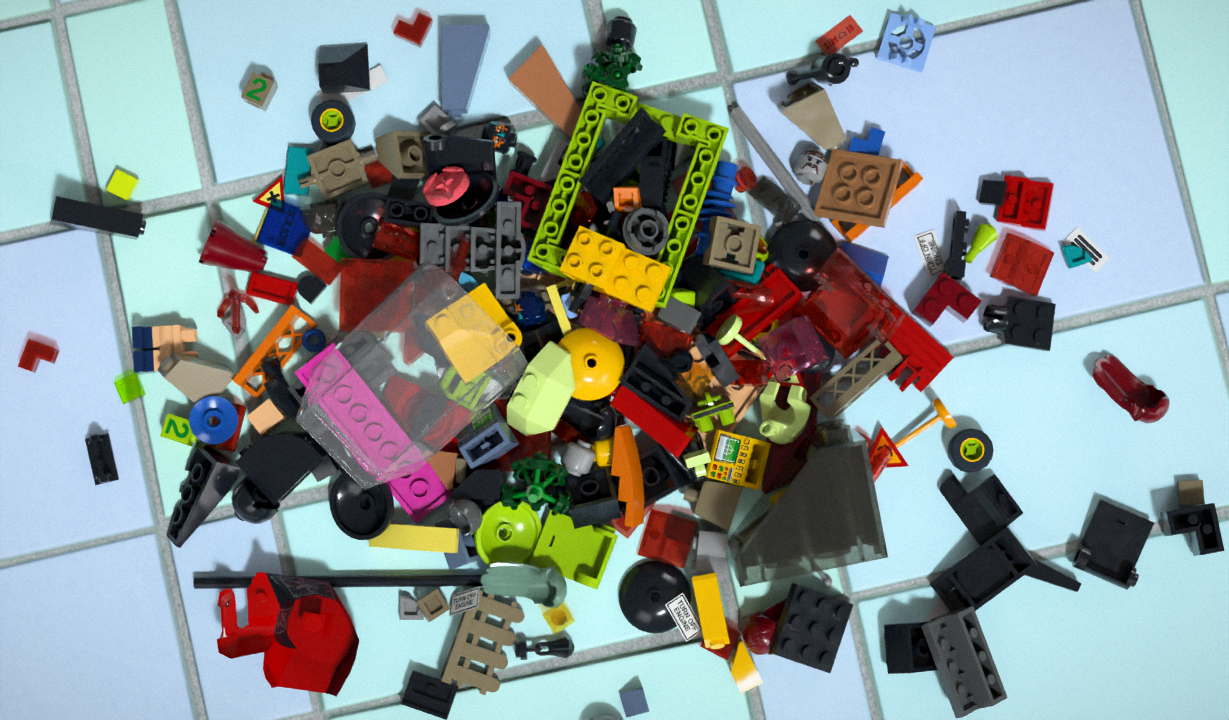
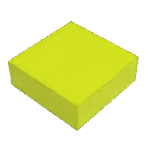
[106,169,139,202]

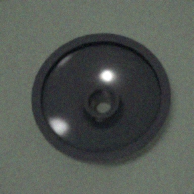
[432,171,500,227]
[336,192,408,264]
[767,220,838,292]
[329,468,394,540]
[619,561,691,634]

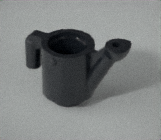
[786,52,859,86]

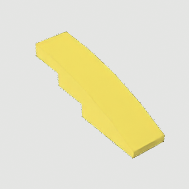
[369,523,459,553]

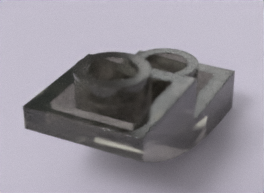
[748,176,802,225]

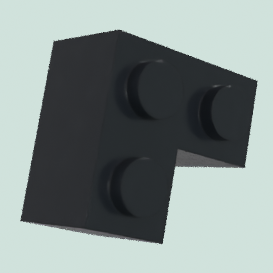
[1160,503,1225,556]

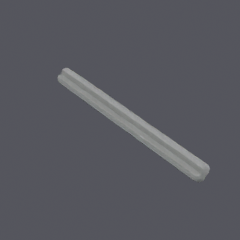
[730,106,822,223]

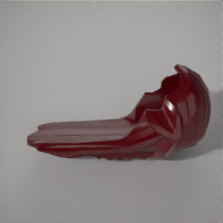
[1092,354,1170,424]
[743,598,787,655]

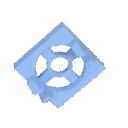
[876,13,936,73]

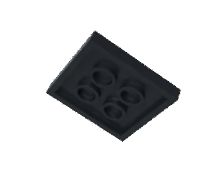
[768,582,854,673]

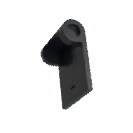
[423,134,497,181]
[1072,499,1154,590]

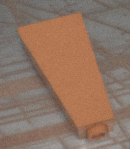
[508,45,581,141]

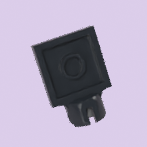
[982,296,1056,352]

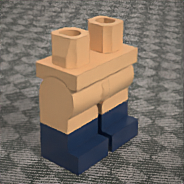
[132,325,199,375]

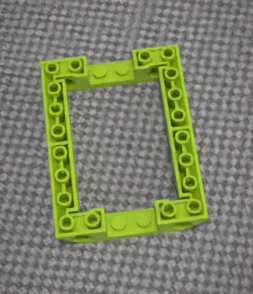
[527,81,729,308]

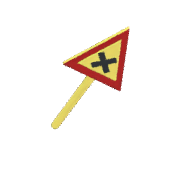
[252,176,286,245]

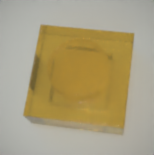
[684,363,714,397]
[542,603,575,635]

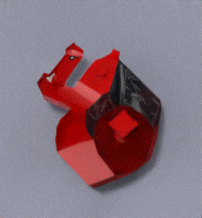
[217,572,359,697]

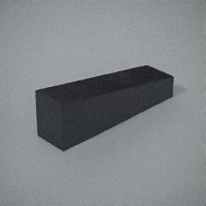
[1024,558,1082,592]

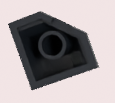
[680,254,737,332]

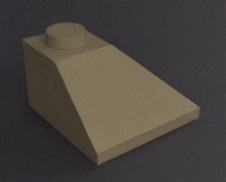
[375,131,430,179]

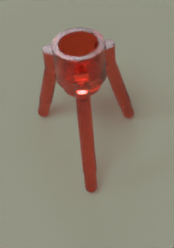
[715,278,773,319]

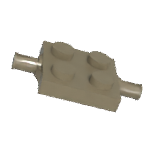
[298,139,377,201]

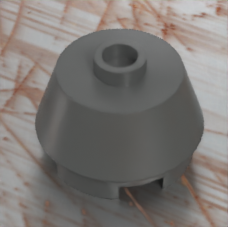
[622,207,669,255]

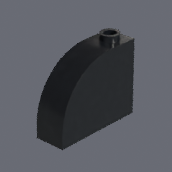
[235,431,331,505]

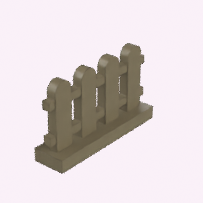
[440,587,525,695]

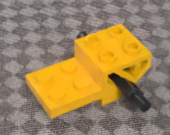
[559,211,672,314]

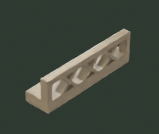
[809,335,903,422]

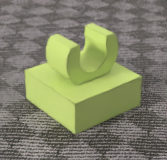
[683,448,711,477]

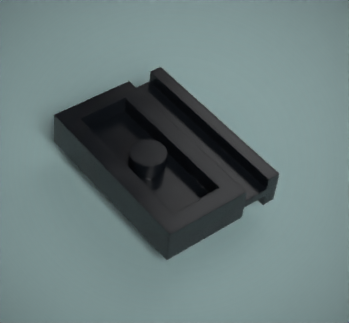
[401,670,459,720]

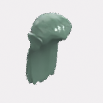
[480,561,567,608]

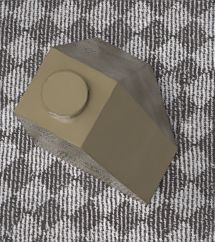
[776,81,847,150]

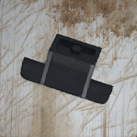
[940,474,1024,545]

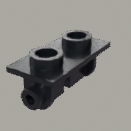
[85,433,119,486]

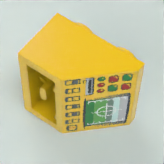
[705,430,771,490]

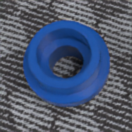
[302,328,326,352]

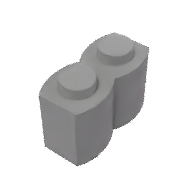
[690,531,728,583]

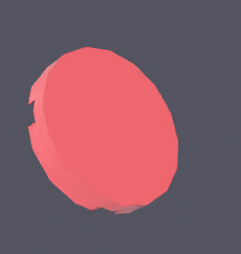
[423,166,469,206]

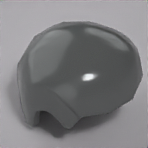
[448,499,483,536]

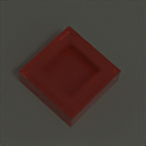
[365,160,394,189]

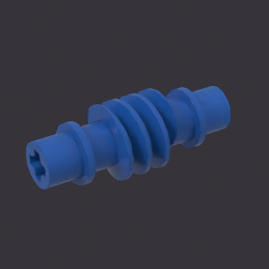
[695,161,738,257]

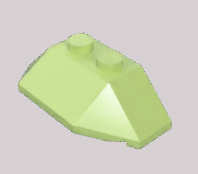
[507,341,576,436]

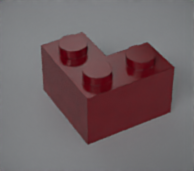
[502,170,554,235]
[911,272,982,327]

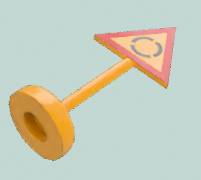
[862,397,957,469]

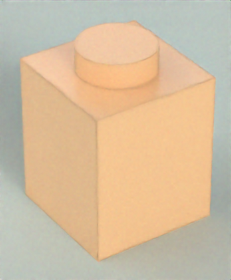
[246,399,288,437]

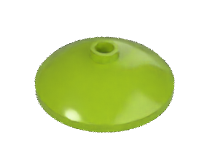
[474,500,542,566]

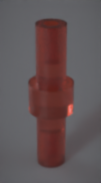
[446,240,471,289]

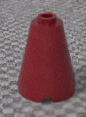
[198,218,268,273]

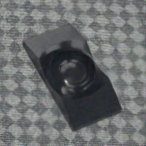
[930,526,1038,611]

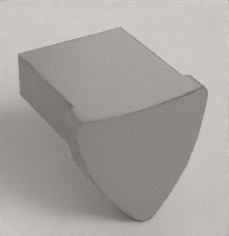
[419,105,458,135]

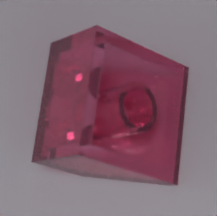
[578,294,641,347]
[757,315,829,383]

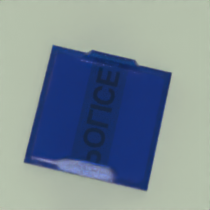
[256,198,317,258]

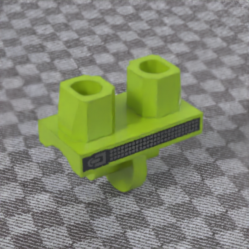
[691,391,735,434]

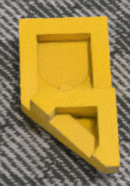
[729,639,763,693]

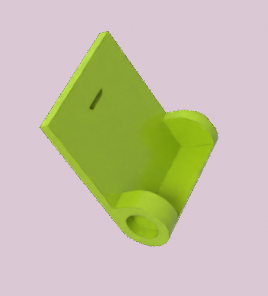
[529,510,618,590]

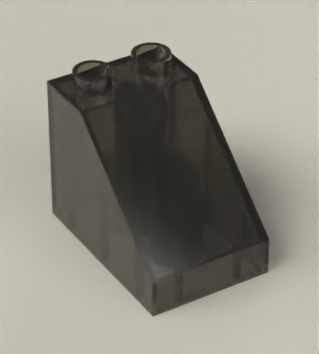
[727,419,888,587]

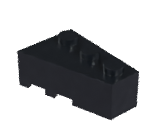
[620,339,697,423]

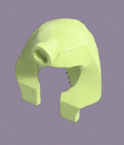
[759,381,811,444]

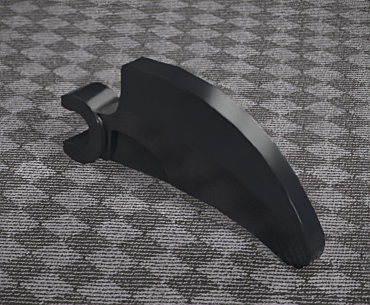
[261,357,313,424]

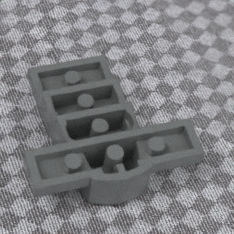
[419,201,526,299]

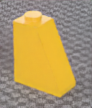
[692,573,730,649]

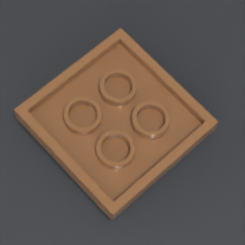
[814,149,903,228]

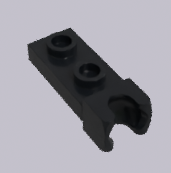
[943,211,970,280]

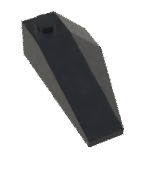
[167,441,241,548]

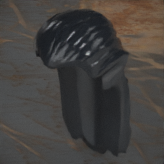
[560,397,617,442]

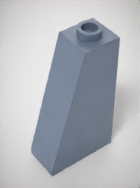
[442,24,491,118]

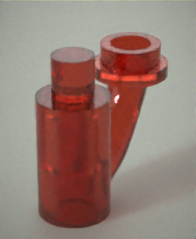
[855,433,893,483]

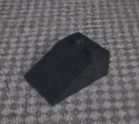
[612,444,693,519]

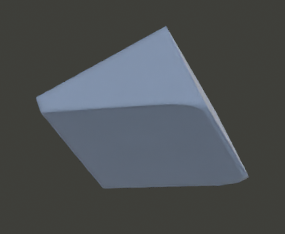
[620,687,650,718]

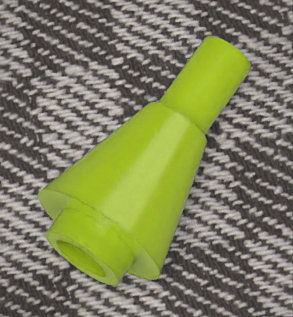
[963,223,998,264]

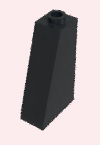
[50,196,146,240]

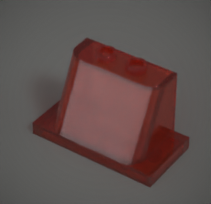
[794,247,908,359]

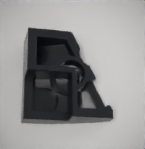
[689,333,740,388]

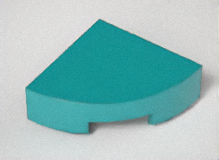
[1061,245,1092,269]

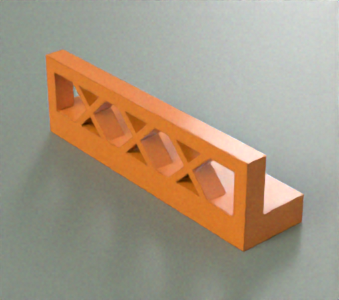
[831,161,923,244]
[232,305,318,400]

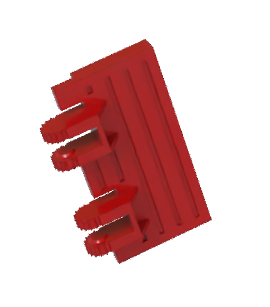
[705,263,804,358]
[850,293,954,392]

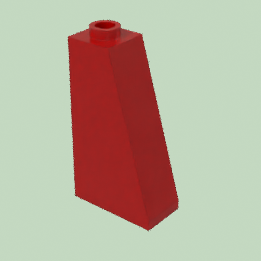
[610,384,698,458]

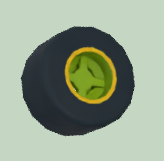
[311,100,356,145]
[947,428,994,473]

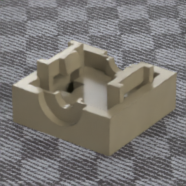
[703,216,762,274]

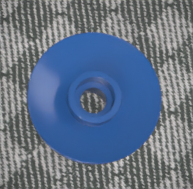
[189,396,238,444]

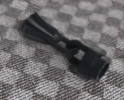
[515,637,575,660]

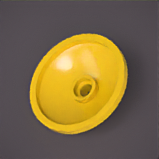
[557,328,624,401]

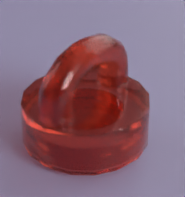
[735,166,757,193]

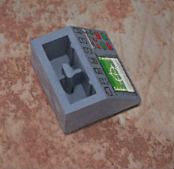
[455,403,520,470]

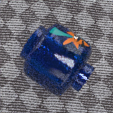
[514,292,547,329]

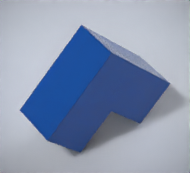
[848,127,885,156]

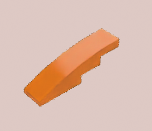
[611,424,644,527]

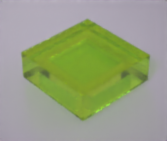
[113,373,146,405]

